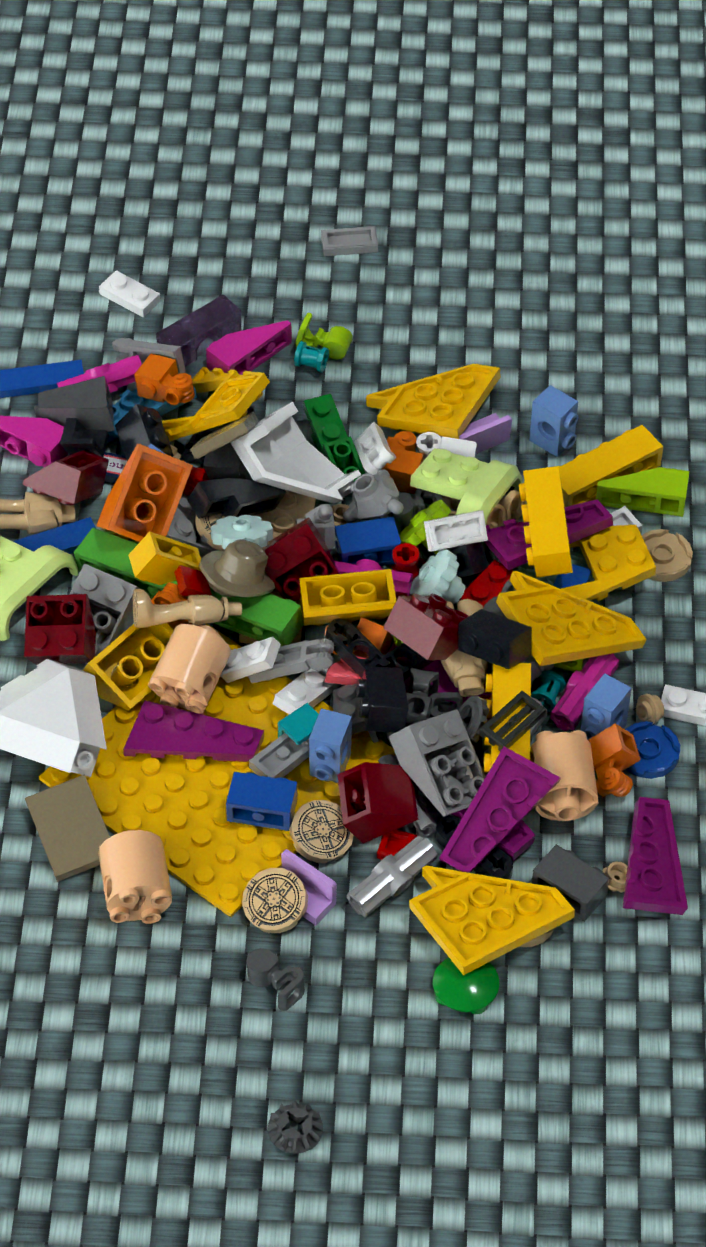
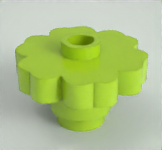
[399,499,451,554]

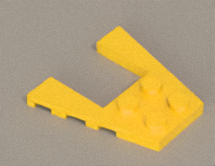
[162,367,270,441]
[561,525,656,601]

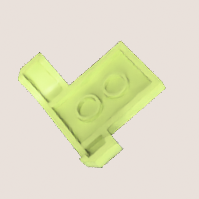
[410,448,523,524]
[0,536,78,641]

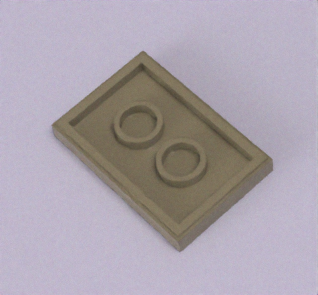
[190,412,259,459]
[25,774,110,882]

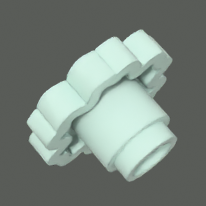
[211,515,273,549]
[410,549,465,604]

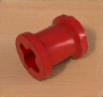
[392,543,420,582]

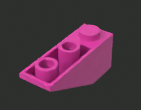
[0,416,68,467]

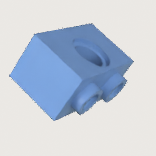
[529,385,579,457]
[581,673,632,740]
[309,708,352,783]

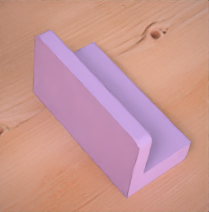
[459,413,512,454]
[281,849,337,926]

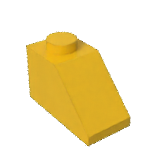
[128,531,201,585]

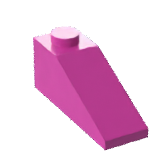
[206,320,292,375]

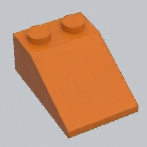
[96,443,193,543]

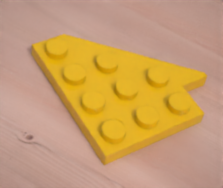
[366,363,501,439]
[496,571,647,666]
[409,865,575,975]

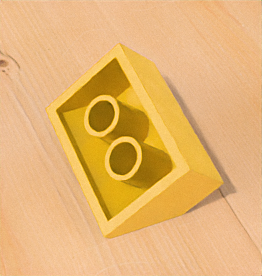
[299,569,396,626]
[83,623,174,711]

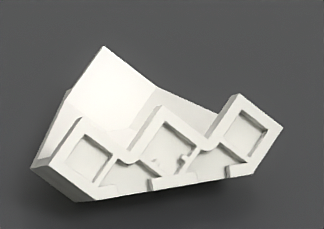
[230,402,361,504]
[0,659,107,777]

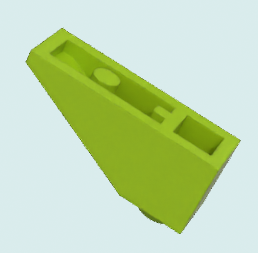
[596,467,689,517]

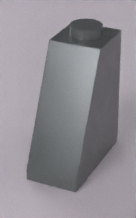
[34,376,115,432]

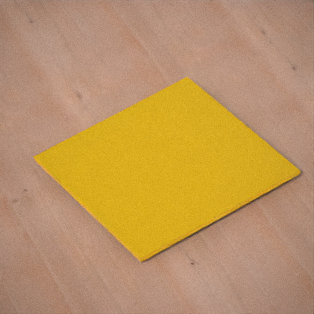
[39,624,395,917]

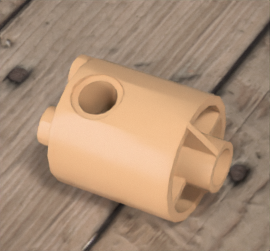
[148,624,231,714]
[530,730,599,821]
[98,830,172,924]

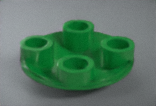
[433,958,500,1014]

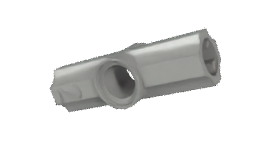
[346,835,438,917]

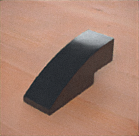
[187,478,286,519]

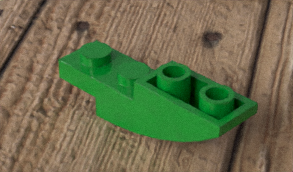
[303,394,366,494]

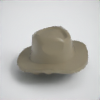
[199,539,275,597]

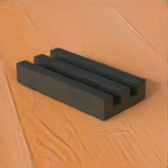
[479,691,546,752]

